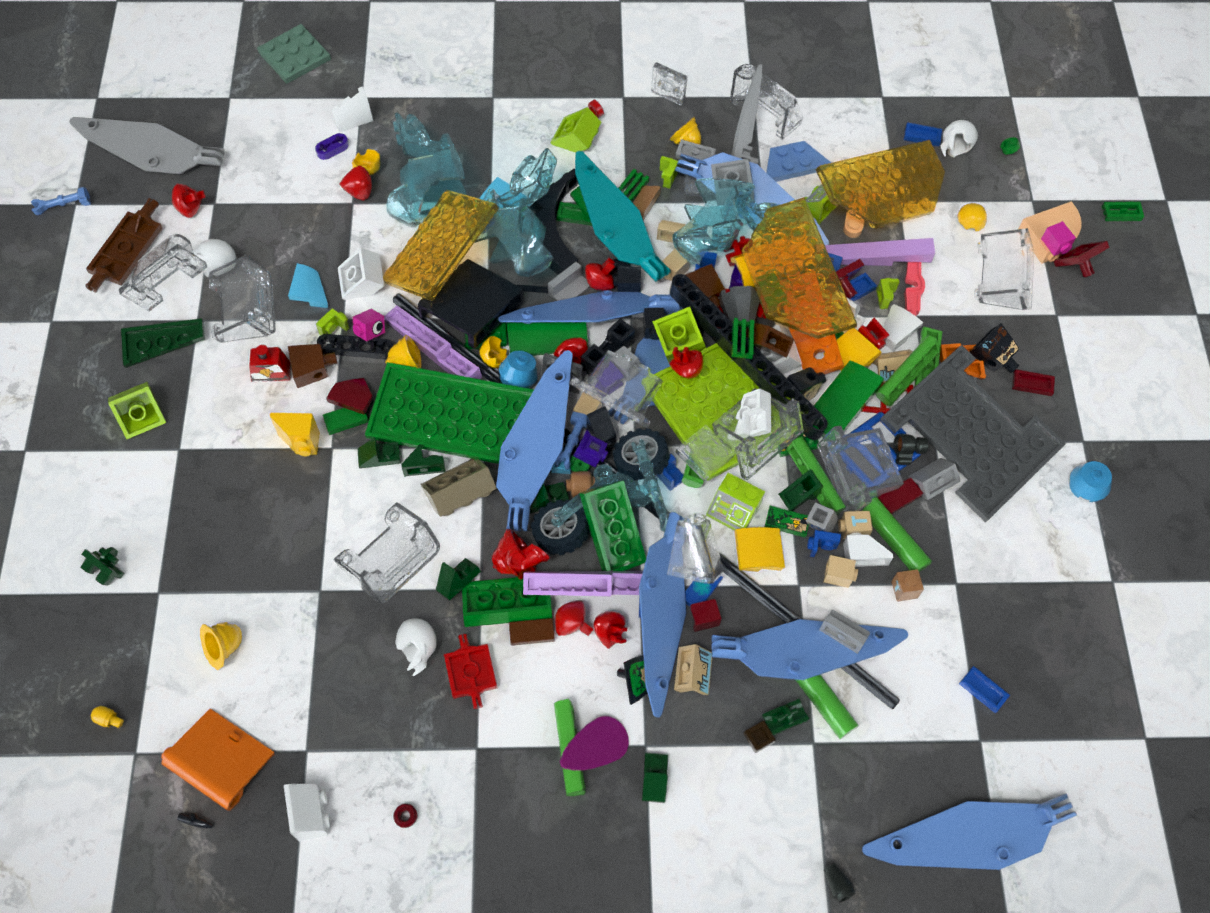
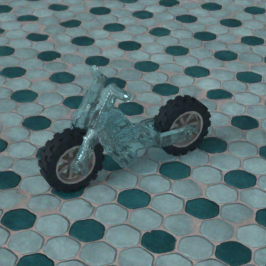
[531,428,670,555]

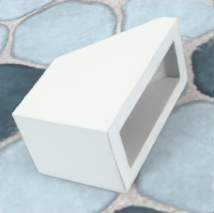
[843,533,893,567]

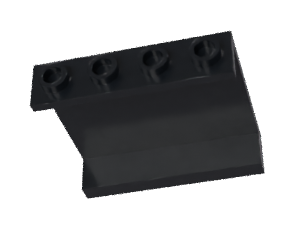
[418,259,523,349]

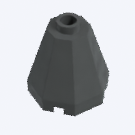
[719,286,761,331]

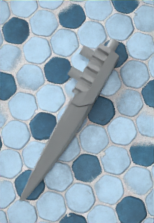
[731,64,762,164]

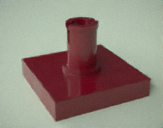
[1054,241,1110,277]
[823,259,864,299]

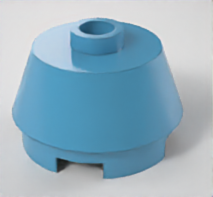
[499,351,538,389]
[1069,461,1112,502]

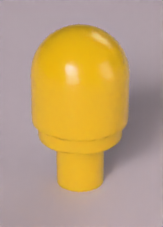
[91,706,124,728]

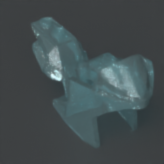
[386,113,468,228]
[470,148,557,277]
[672,178,809,265]

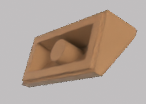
[633,186,661,221]

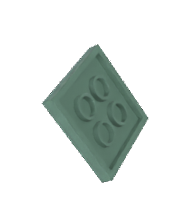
[257,24,331,84]

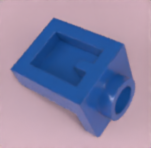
[807,530,841,557]

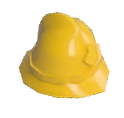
[669,116,701,145]
[385,335,421,368]
[200,622,242,670]

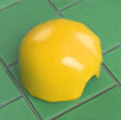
[352,149,380,175]
[957,203,987,232]
[480,336,507,368]

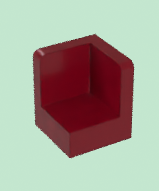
[690,599,721,632]

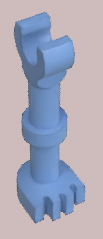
[31,187,91,215]
[555,411,587,470]

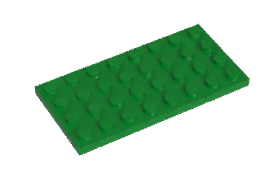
[365,362,534,464]

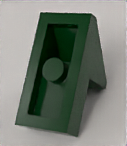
[357,438,401,469]
[401,444,446,477]
[778,469,823,512]
[530,482,569,514]
[436,558,481,601]
[642,753,668,803]

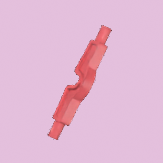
[904,262,925,316]

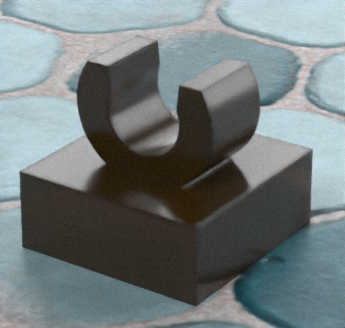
[743,721,776,754]

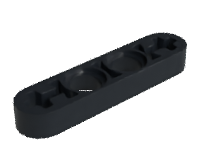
[317,334,393,359]

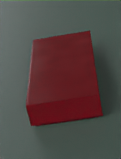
[1012,369,1055,396]
[878,477,924,514]

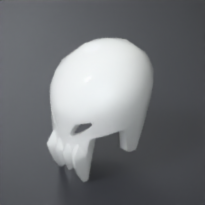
[940,120,978,157]
[185,239,236,277]
[395,618,437,676]

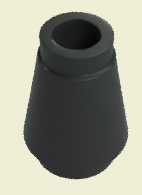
[823,863,856,903]

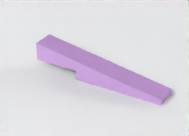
[816,238,935,266]
[384,305,482,379]
[523,571,643,596]

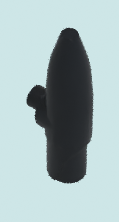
[177,813,213,828]

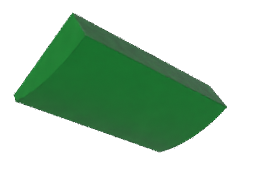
[507,322,589,356]
[813,360,884,444]
[579,480,646,571]
[462,577,552,627]

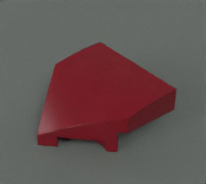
[326,378,373,415]

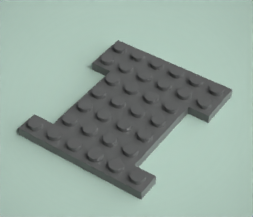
[880,345,1066,523]

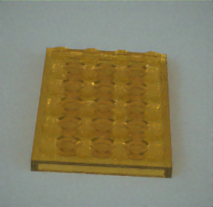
[383,190,499,301]

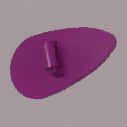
[560,716,629,771]

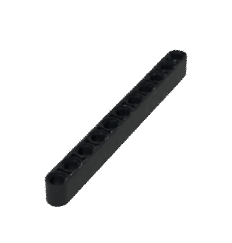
[669,274,828,440]

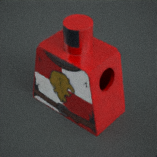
[249,345,291,382]

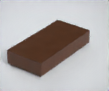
[509,618,555,646]

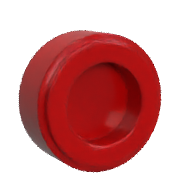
[588,99,604,118]

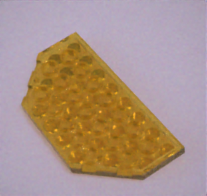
[815,140,945,229]
[742,197,857,339]

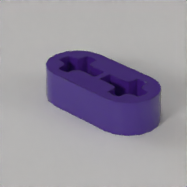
[315,133,349,160]

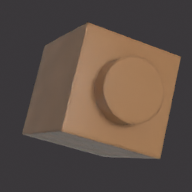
[891,569,924,602]

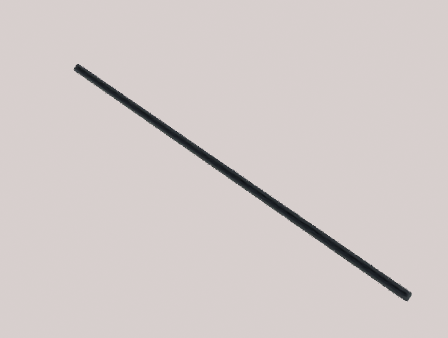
[393,293,900,709]

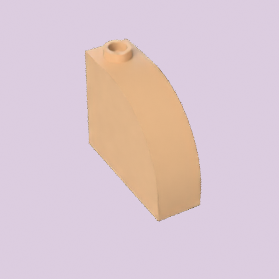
[1018,201,1081,264]

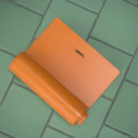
[161,709,275,811]

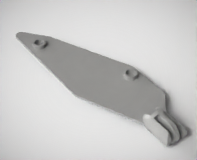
[69,117,225,174]

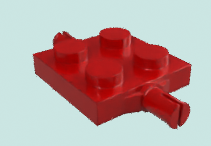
[444,634,497,709]

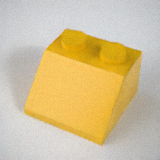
[270,413,320,456]

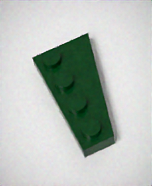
[121,318,205,368]

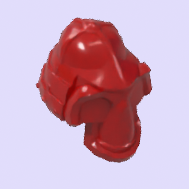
[492,529,550,580]

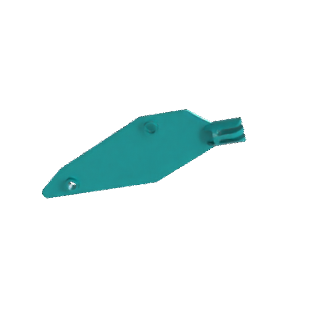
[575,151,671,282]

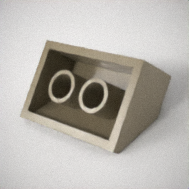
[420,459,497,517]

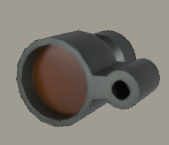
[893,434,928,465]

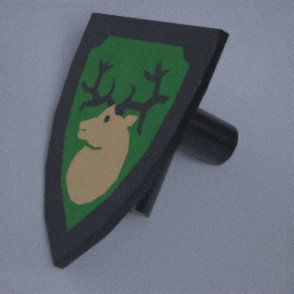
[617,655,647,705]

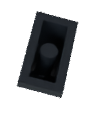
[586,406,616,451]

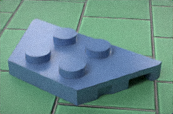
[766,141,832,182]

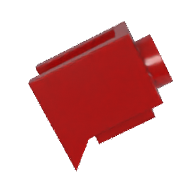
[858,317,889,350]

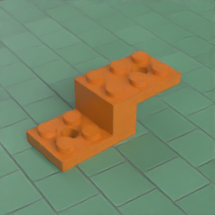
[779,271,844,375]

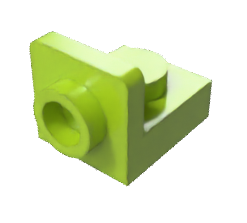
[660,156,678,189]
[876,278,900,309]
[316,308,349,335]

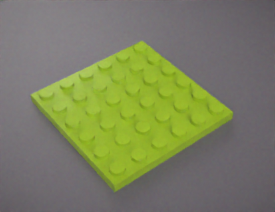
[641,340,803,481]

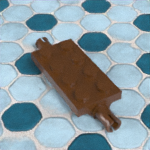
[85,198,162,293]

